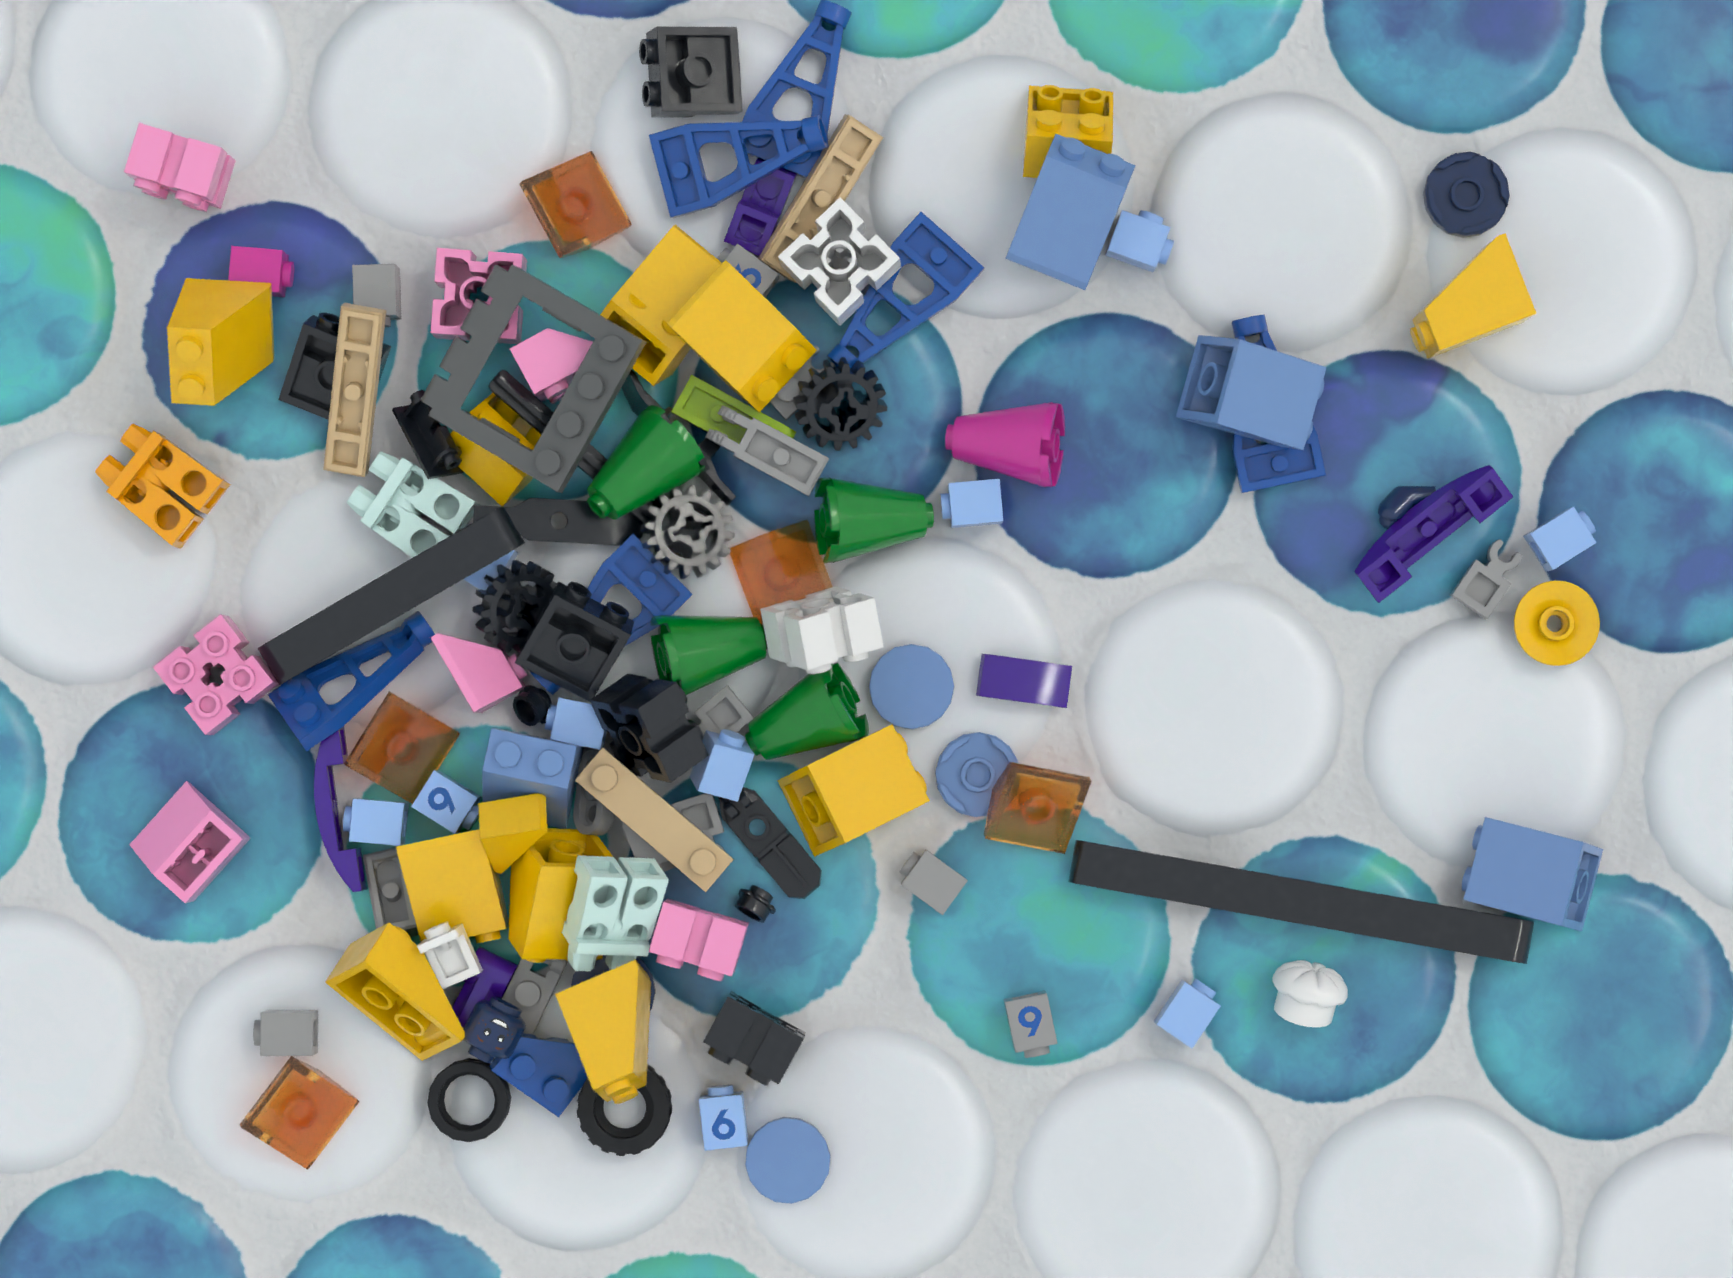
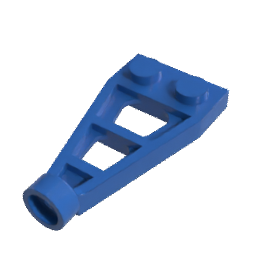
[732,0,852,179]
[649,115,829,218]
[827,212,984,368]
[1231,314,1326,493]
[529,534,693,695]
[268,611,435,751]

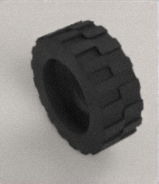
[576,1065,672,1156]

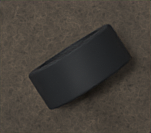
[427,1058,511,1142]

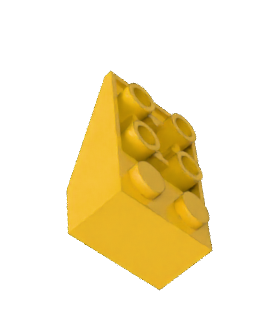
[600,225,722,386]

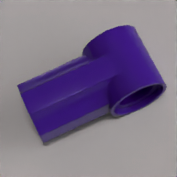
[452,946,518,1028]

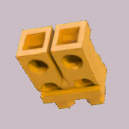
[95,424,231,549]

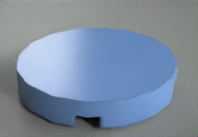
[869,644,954,729]
[935,732,1020,817]
[745,1117,831,1204]

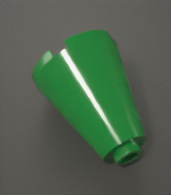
[587,405,705,520]
[814,477,934,563]
[650,615,768,695]
[745,663,869,760]

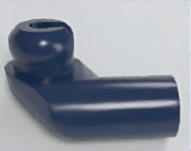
[1378,486,1436,529]

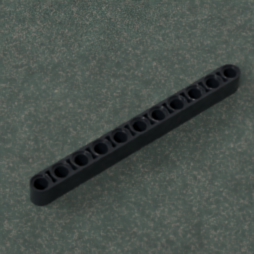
[1068,840,1534,964]

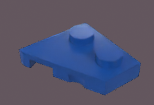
[489,1033,588,1117]

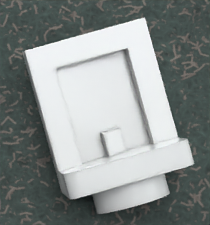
[417,921,483,989]

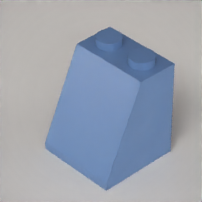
[1005,134,1136,290]
[1176,335,1327,450]
[482,728,584,829]
[1462,817,1603,931]

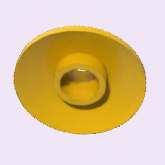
[1514,581,1600,666]

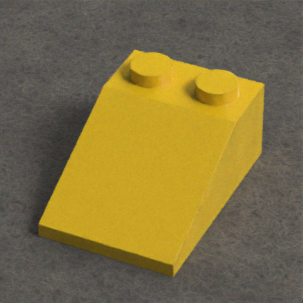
[667,260,817,413]
[325,922,465,1061]

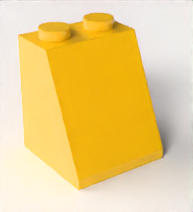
[1410,233,1537,359]
[167,278,274,406]
[777,724,930,857]
[508,828,616,963]
[396,829,509,943]
[555,960,651,1104]

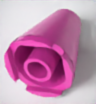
[945,402,1065,487]

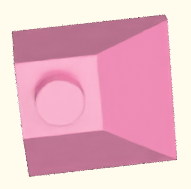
[430,633,527,713]

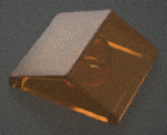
[519,151,632,258]
[730,519,833,624]
[344,691,461,804]
[984,762,1092,854]
[239,1056,359,1170]

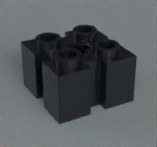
[590,674,709,783]
[703,991,806,1086]

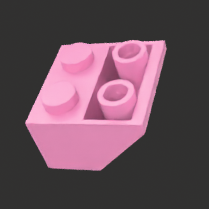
[510,328,593,403]
[129,781,251,903]

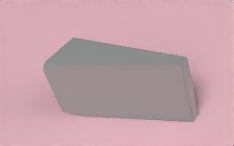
[363,848,419,937]

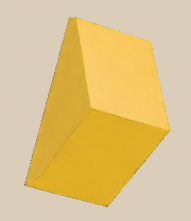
[478,793,547,874]

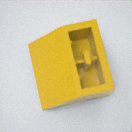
[1023,85,1113,178]
[450,393,541,506]

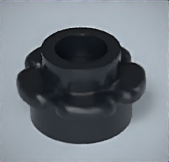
[513,685,552,726]
[735,885,776,923]

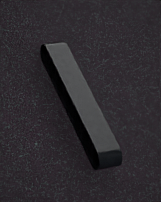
[257,506,525,685]

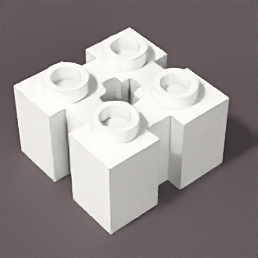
[778,197,901,326]
[760,587,884,674]

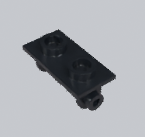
[392,390,464,479]

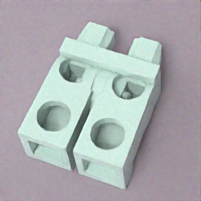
[347,452,481,558]
[562,855,669,971]

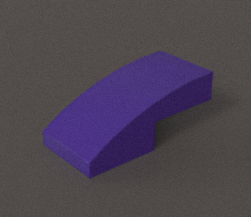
[724,158,797,256]
[976,654,1072,708]

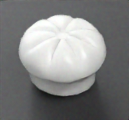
[1272,960,1348,1028]

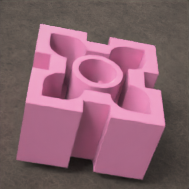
[124,123,236,212]
[430,248,527,344]
[153,614,279,735]
[649,899,749,981]

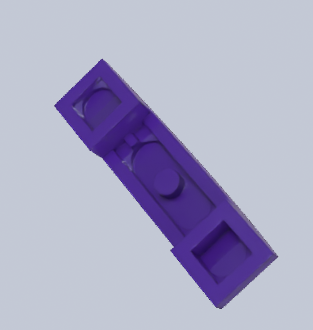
[1354,465,1513,603]
[314,726,367,892]

